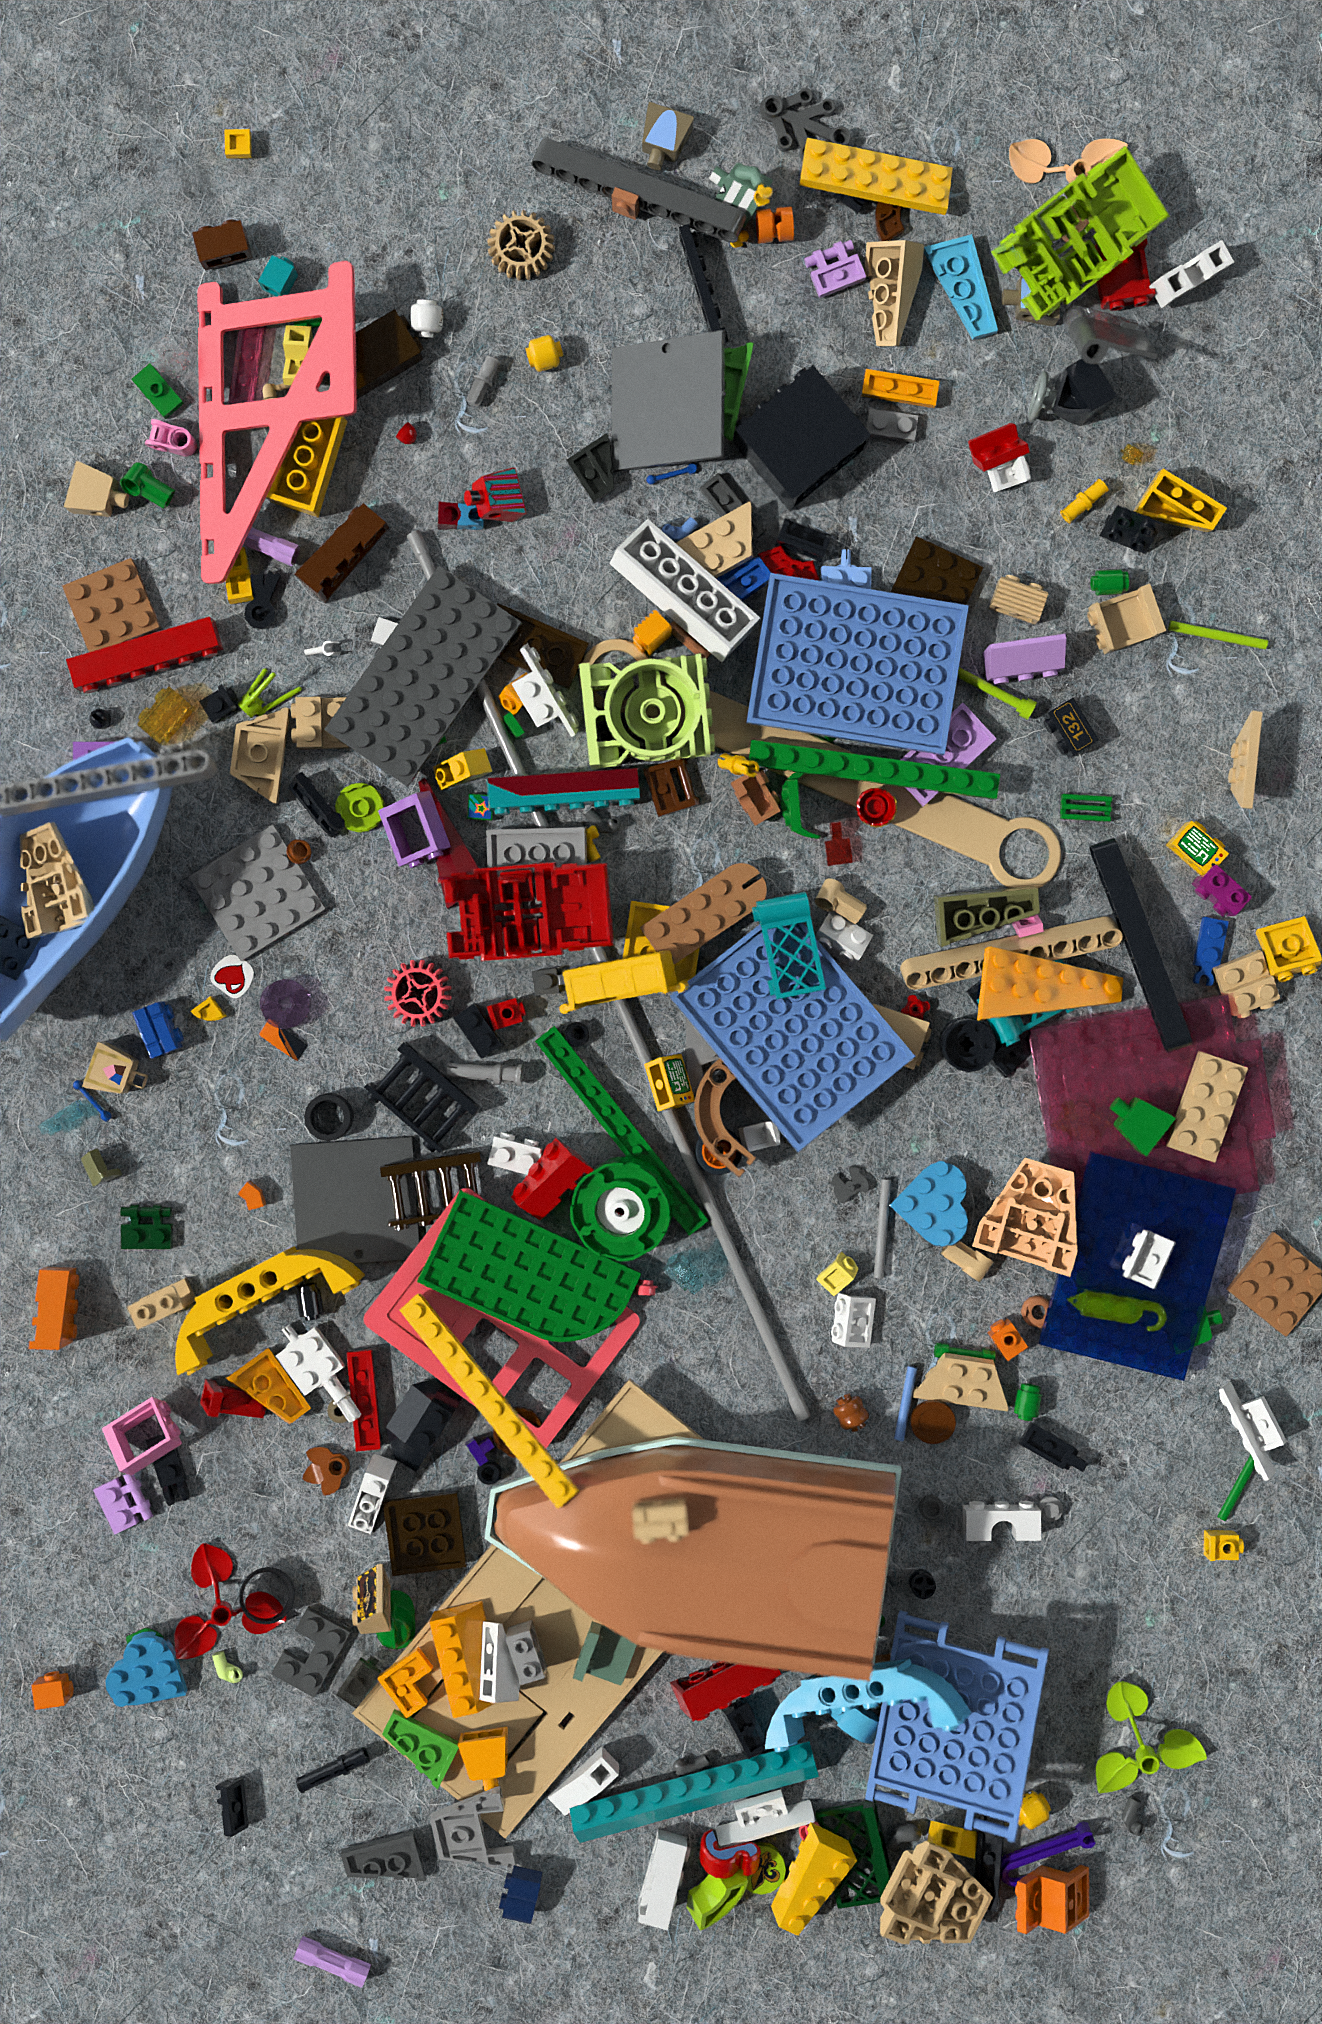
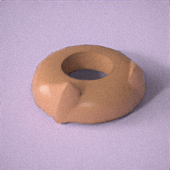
[1021,1296,1053,1328]

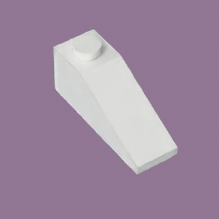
[480,1621,520,1703]

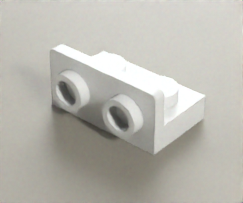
[488,1132,544,1175]
[831,1293,876,1348]

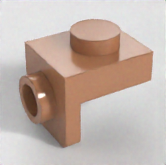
[612,187,640,220]

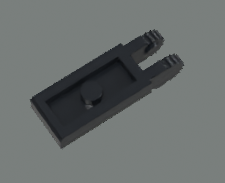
[289,772,345,838]
[146,1434,190,1506]

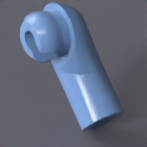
[661,517,699,542]

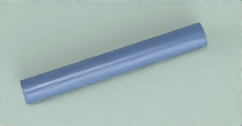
[894,1366,917,1441]

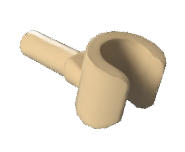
[262,383,291,400]

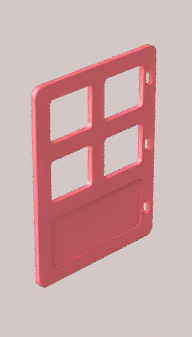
[364,1188,640,1448]

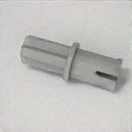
[466,356,500,407]

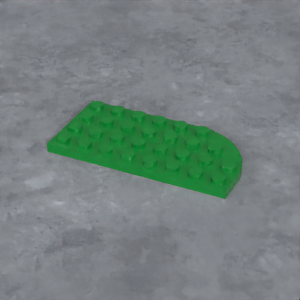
[417,1190,641,1342]

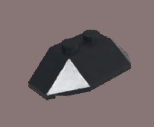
[386,1378,463,1472]

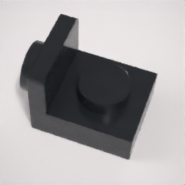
[199,684,239,724]

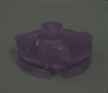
[260,979,311,1029]

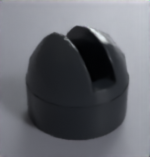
[89,709,111,730]

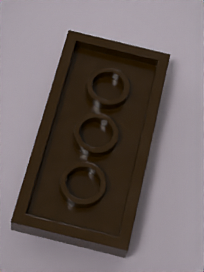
[497,603,589,690]

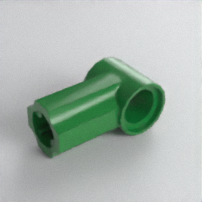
[120,462,175,509]

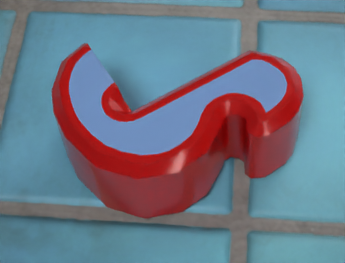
[699,1829,761,1879]

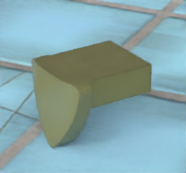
[81,1148,122,1186]

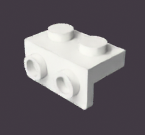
[815,911,873,967]
[1122,1230,1176,1289]

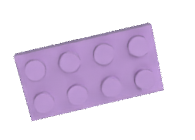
[901,703,997,806]

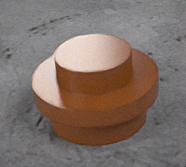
[286,839,311,864]

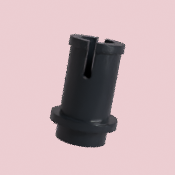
[833,193,866,214]

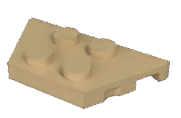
[676,501,753,578]
[230,708,290,804]
[1228,711,1262,809]
[913,1353,1008,1411]

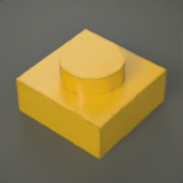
[224,129,252,159]

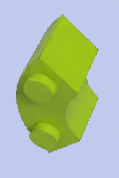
[686,1869,748,1931]

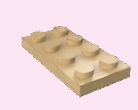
[1165,1051,1248,1162]

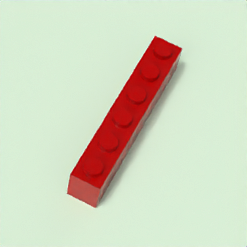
[66,616,224,694]

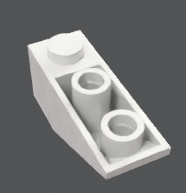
[348,1453,397,1534]
[548,1746,619,1816]

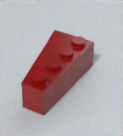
[669,1661,782,1721]

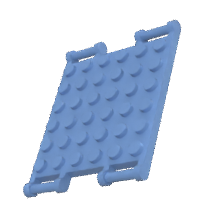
[865,1610,1049,1843]

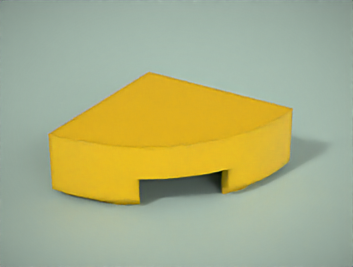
[191,996,227,1021]

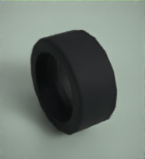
[304,1093,354,1141]

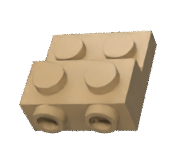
[291,697,350,750]
[1213,950,1280,1018]

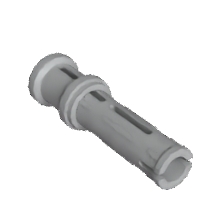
[447,1062,523,1086]

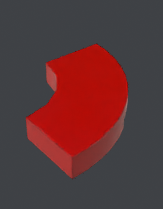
[757,546,820,581]

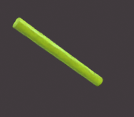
[1168,621,1268,650]

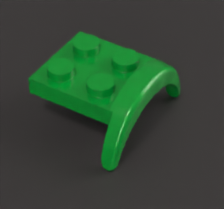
[781,772,821,839]

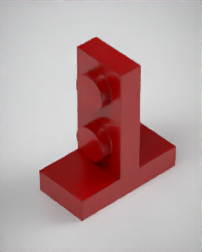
[200,1379,266,1419]

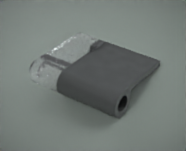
[1062,306,1158,364]

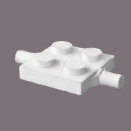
[275,1324,345,1396]

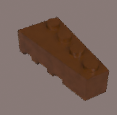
[294,503,389,603]

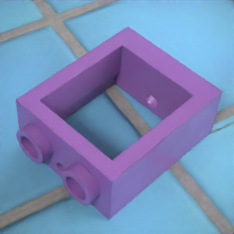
[378,791,451,869]

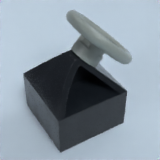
[1028,358,1117,426]

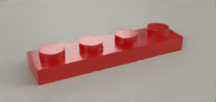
[347,1349,382,1452]

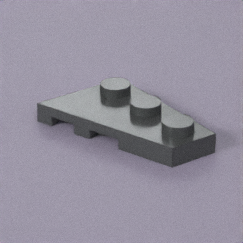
[341,1831,426,1881]

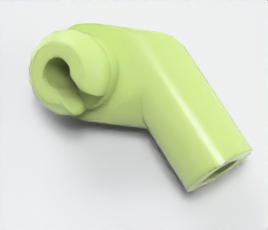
[212,1651,243,1683]

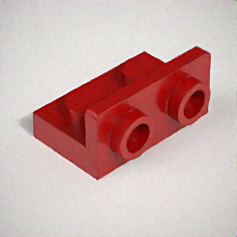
[968,423,1030,472]

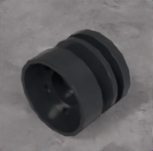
[939,1016,996,1072]

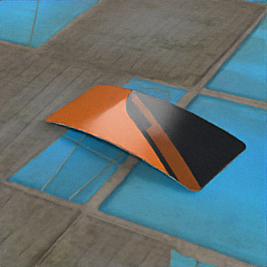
[259,1019,308,1061]

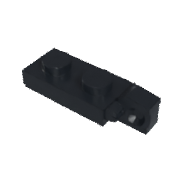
[1019,1422,1088,1472]

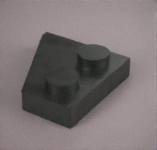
[567,433,615,504]

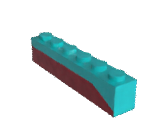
[486,768,640,815]

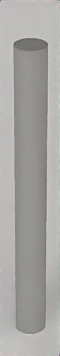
[874,1179,891,1279]

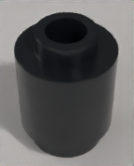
[295,1283,324,1321]

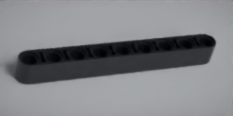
[1089,838,1192,1053]

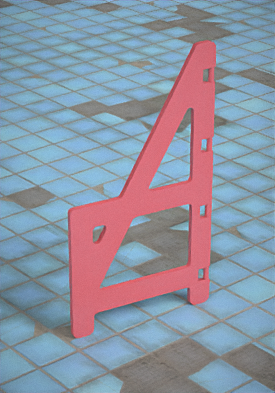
[198,261,357,584]

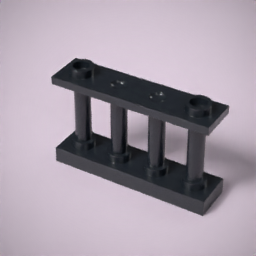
[364,1042,481,1153]

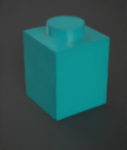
[258,255,298,297]

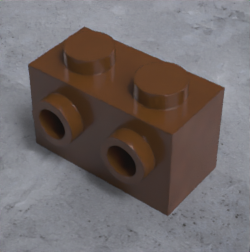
[192,219,253,271]

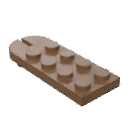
[640,863,767,965]

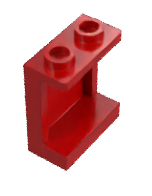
[1094,236,1156,311]

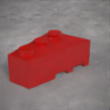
[511,1138,594,1221]

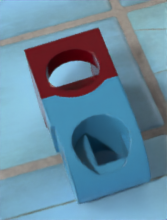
[437,501,484,530]

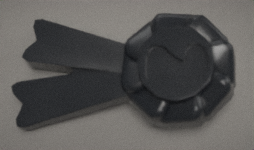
[244,570,281,629]

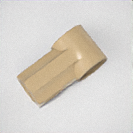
[815,879,867,924]
[941,1241,994,1282]

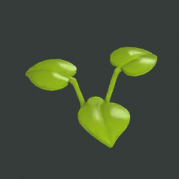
[1095,1681,1207,1793]

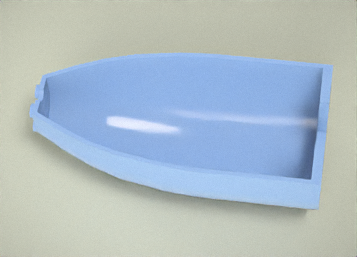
[0,737,177,1041]

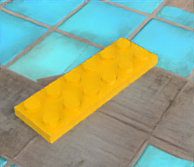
[799,138,953,215]

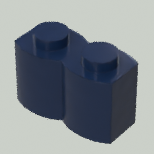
[499,1865,543,1924]

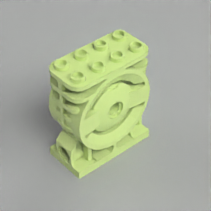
[579,653,715,770]

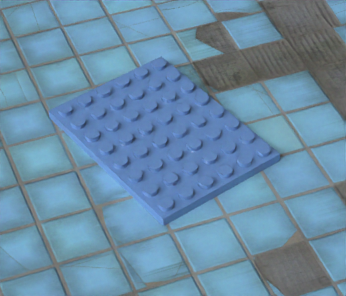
[746,573,969,755]
[670,923,915,1152]

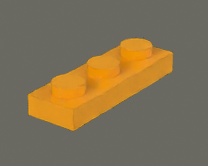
[861,369,940,408]

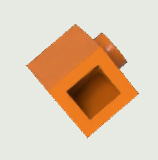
[987,1319,1028,1361]
[31,1671,74,1710]

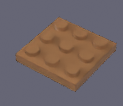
[62,558,162,652]
[1226,1232,1322,1337]

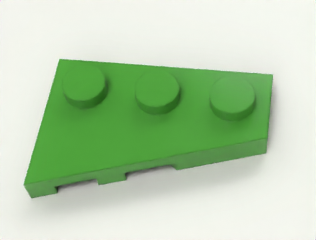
[382,1709,459,1790]

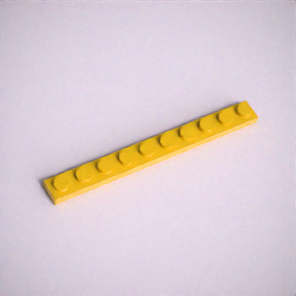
[399,1293,579,1509]

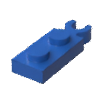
[1193,917,1229,986]

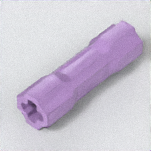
[243,527,300,566]
[293,1936,371,1988]

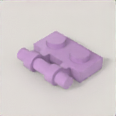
[804,240,866,299]
[93,1474,153,1535]

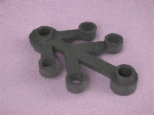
[760,88,851,161]

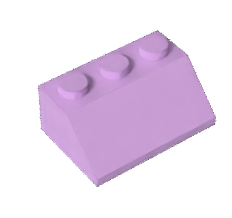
[982,634,1066,685]

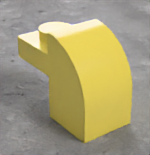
[283,325,313,385]

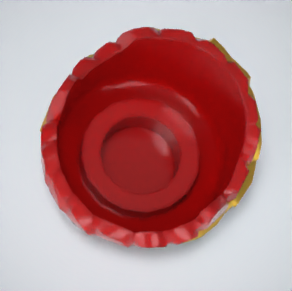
[856,788,897,828]

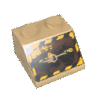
[352,1564,391,1634]

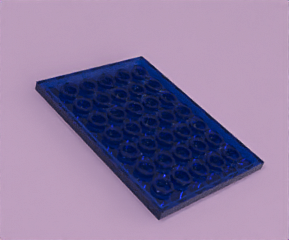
[1039,1151,1237,1381]

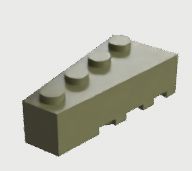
[934,886,1040,947]

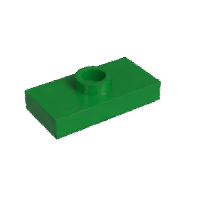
[131,363,184,420]

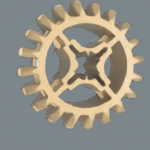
[487,209,555,281]

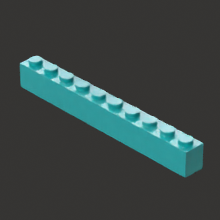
[569,1742,819,1843]

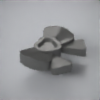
[831,1167,869,1203]

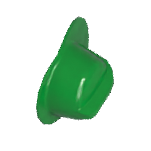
[376,1590,416,1650]

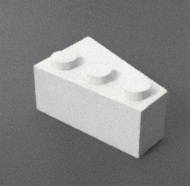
[638,1829,691,1930]

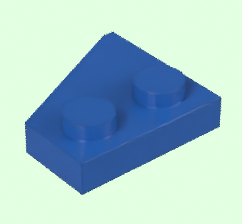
[716,557,771,601]

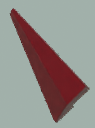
[418,777,480,909]

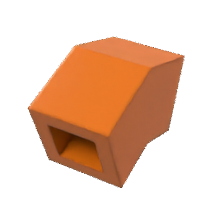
[238,1181,266,1211]

